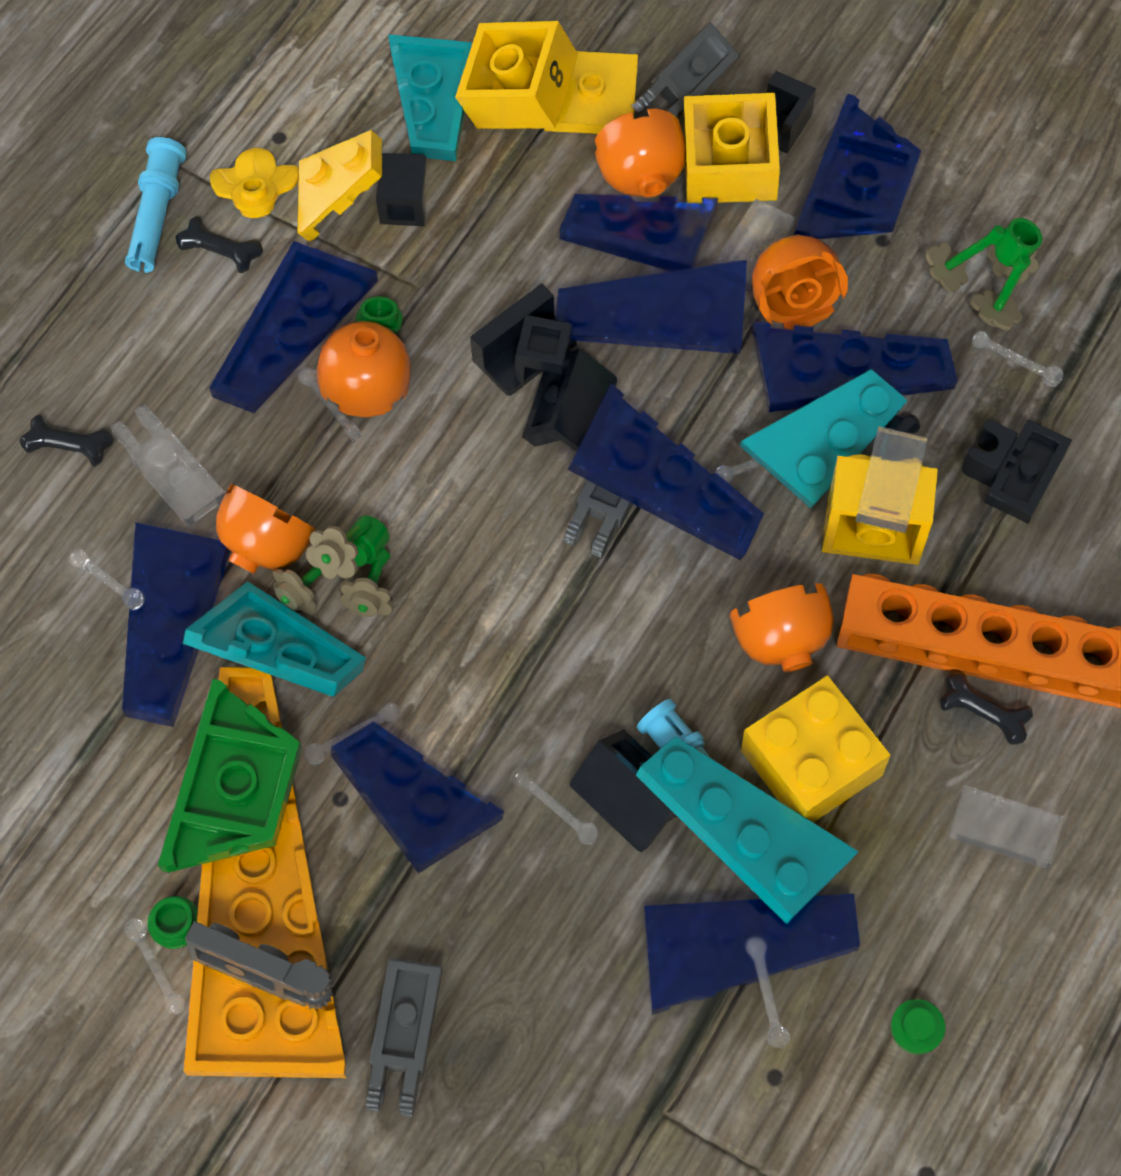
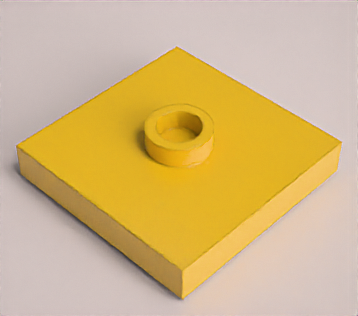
[544,51,638,134]

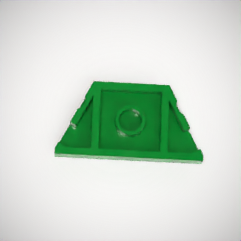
[158,679,302,873]

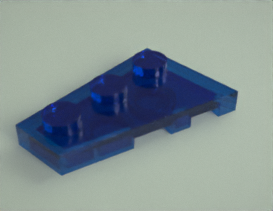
[559,194,718,277]
[331,721,504,873]

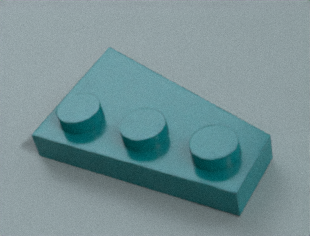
[388,34,473,161]
[739,369,908,508]
[183,581,366,697]

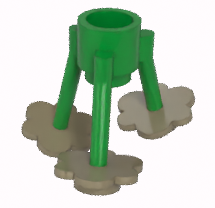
[926,218,1043,330]
[273,515,394,617]

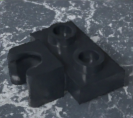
[962,420,1072,524]

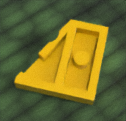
[297,130,382,241]

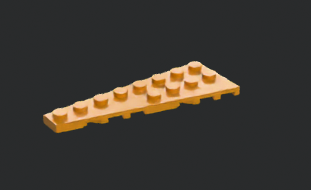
[183,667,347,1078]

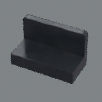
[470,283,577,396]
[522,348,617,458]
[570,729,677,852]

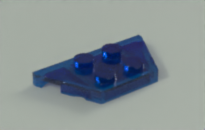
[794,93,921,239]

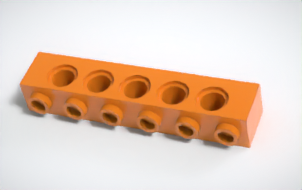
[836,574,1121,708]

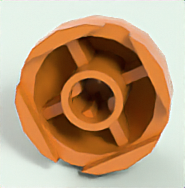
[594,108,686,197]
[752,235,848,330]
[317,321,411,417]
[216,484,317,574]
[729,583,834,672]

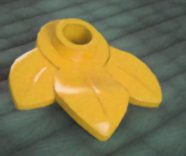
[210,147,299,218]

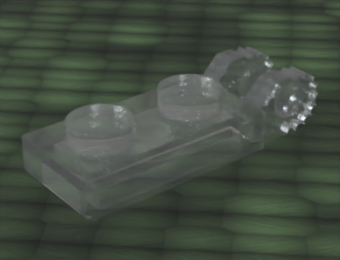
[111,404,225,527]

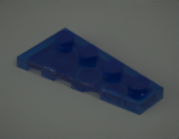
[209,241,378,413]
[556,260,747,354]
[753,322,958,412]
[567,383,764,560]
[122,522,231,727]
[644,894,860,1015]

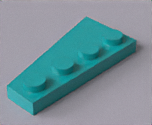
[636,736,859,924]

